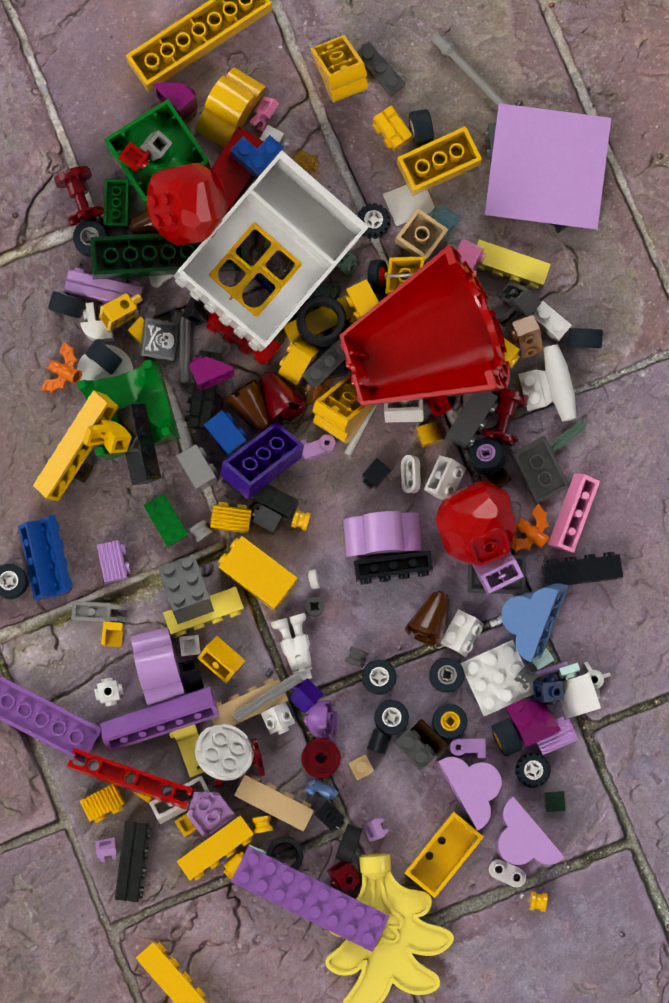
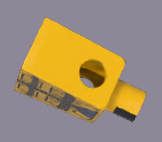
[99,293,144,333]

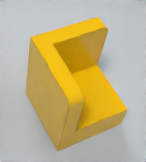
[101,621,124,647]

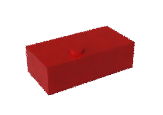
[211,126,264,212]

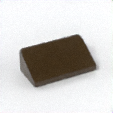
[411,719,449,756]

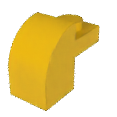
[83,420,132,454]

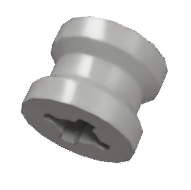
[189,520,213,543]

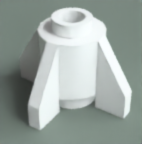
[583,662,611,699]

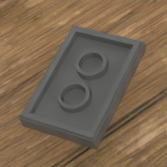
[510,436,570,505]
[467,555,526,594]

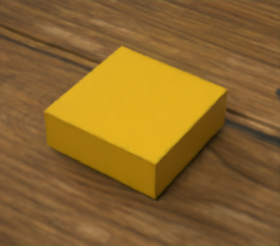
[174,812,197,837]

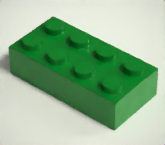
[104,179,130,229]
[143,494,188,548]

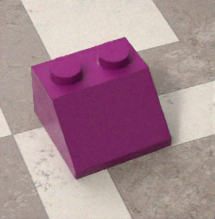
[153,82,197,120]
[189,356,235,391]
[506,699,561,747]

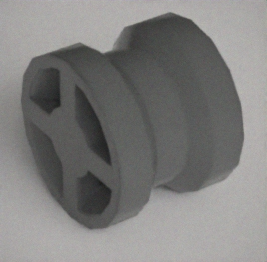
[305,597,324,617]
[345,647,368,668]
[514,665,538,690]

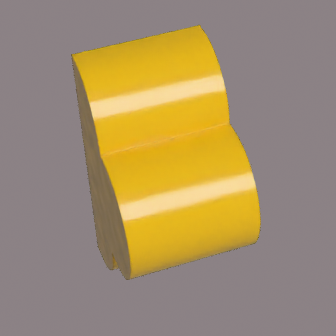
[310,35,369,103]
[195,67,267,148]
[313,373,375,444]

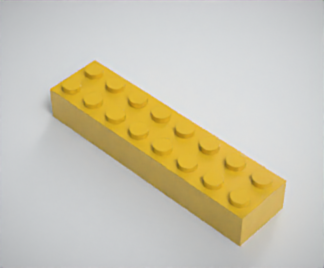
[126,0,272,92]

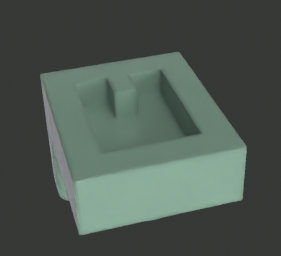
[336,251,360,277]

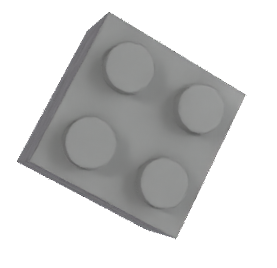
[176,444,218,493]

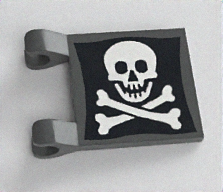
[140,305,182,361]

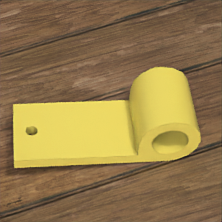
[169,724,205,778]

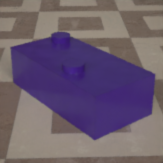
[220,421,304,499]

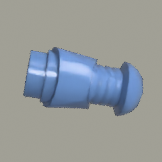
[305,778,339,802]

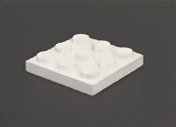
[460,640,534,717]

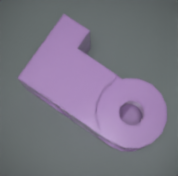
[300,434,335,462]
[449,739,486,758]

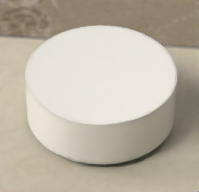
[308,569,320,589]

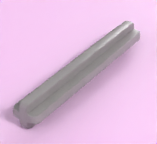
[179,309,191,384]
[233,673,302,721]

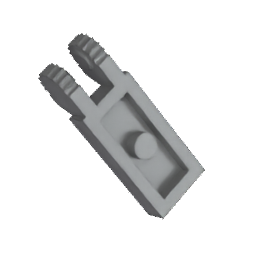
[71,601,127,623]

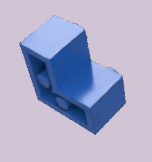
[229,135,284,179]
[204,410,247,458]

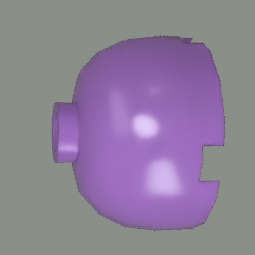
[304,700,338,739]

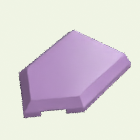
[187,792,237,840]

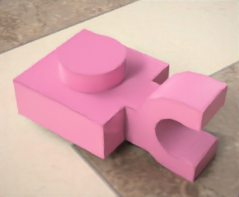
[249,96,279,132]

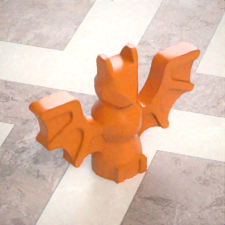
[41,342,83,394]
[511,504,550,552]

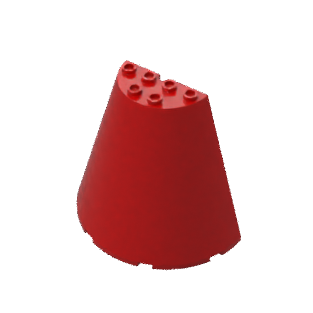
[339,245,510,406]

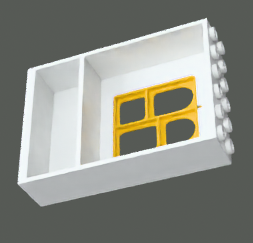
[173,150,369,352]

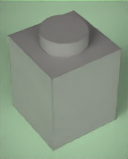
[139,130,172,161]

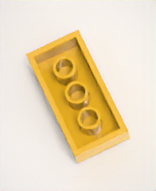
[397,126,482,196]

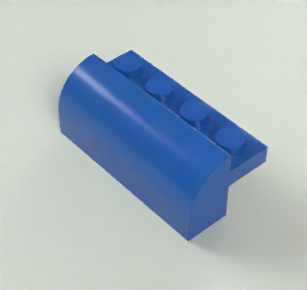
[18,515,72,601]

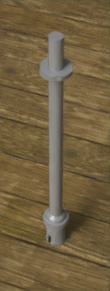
[431,32,506,105]

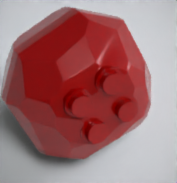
[146,163,229,245]
[435,481,517,566]

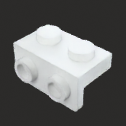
[441,609,484,657]

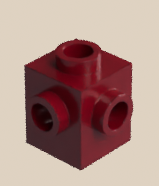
[327,860,360,893]

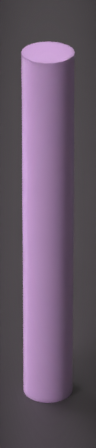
[532,661,568,679]

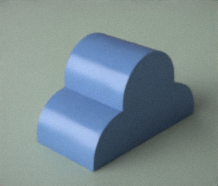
[501,583,569,662]

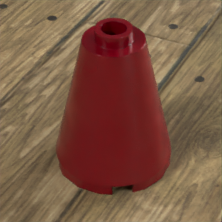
[259,371,306,425]

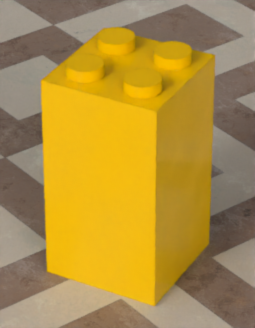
[218,536,298,612]

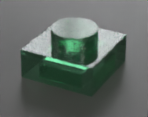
[544,791,566,812]

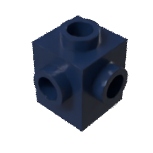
[533,676,565,705]

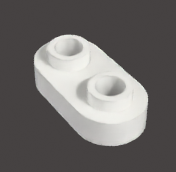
[401,455,421,494]
[488,859,526,887]

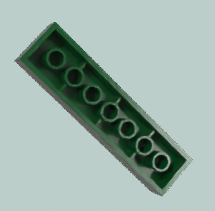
[90,233,246,280]

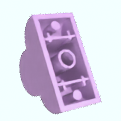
[343,511,423,558]
[131,627,186,707]
[437,757,502,831]
[495,797,565,865]

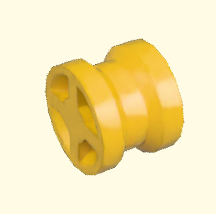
[291,509,311,531]
[252,815,273,834]
[529,891,548,912]

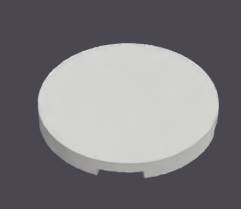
[77,345,134,381]
[195,724,254,780]

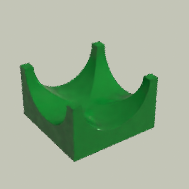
[104,99,211,209]
[77,360,180,460]

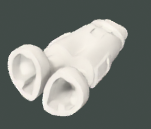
[271,613,313,681]

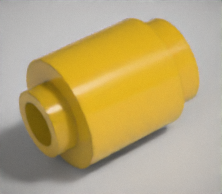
[223,851,244,880]

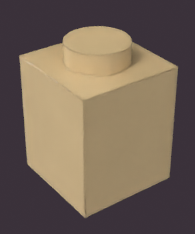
[348,754,374,781]

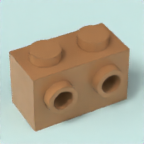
[510,315,543,359]

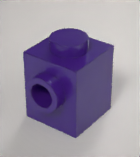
[288,678,324,714]

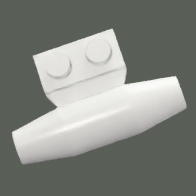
[518,344,577,422]

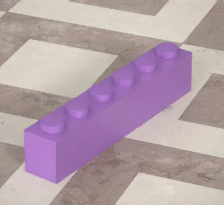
[100,687,219,752]

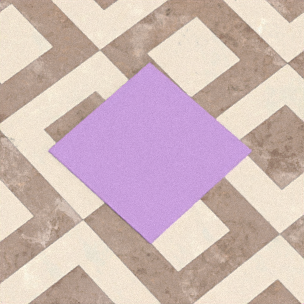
[485,103,611,230]

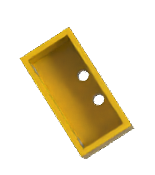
[403,812,484,898]

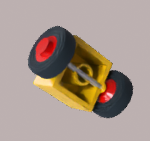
[367,256,433,295]

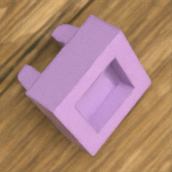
[362,818,389,842]
[95,837,117,862]

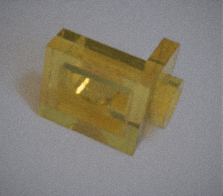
[293,148,320,175]

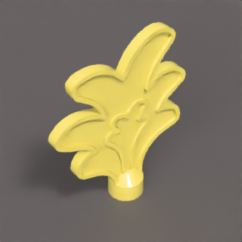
[325,853,454,1003]

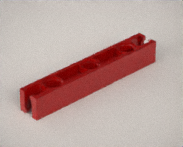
[67,748,195,810]

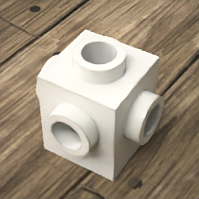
[94,678,124,707]
[261,702,295,735]

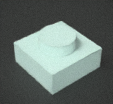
[558,663,580,680]

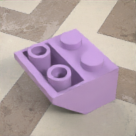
[472,552,524,595]

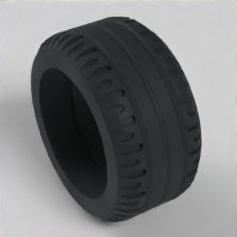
[296,295,347,347]

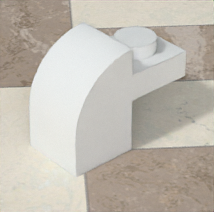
[80,302,114,343]

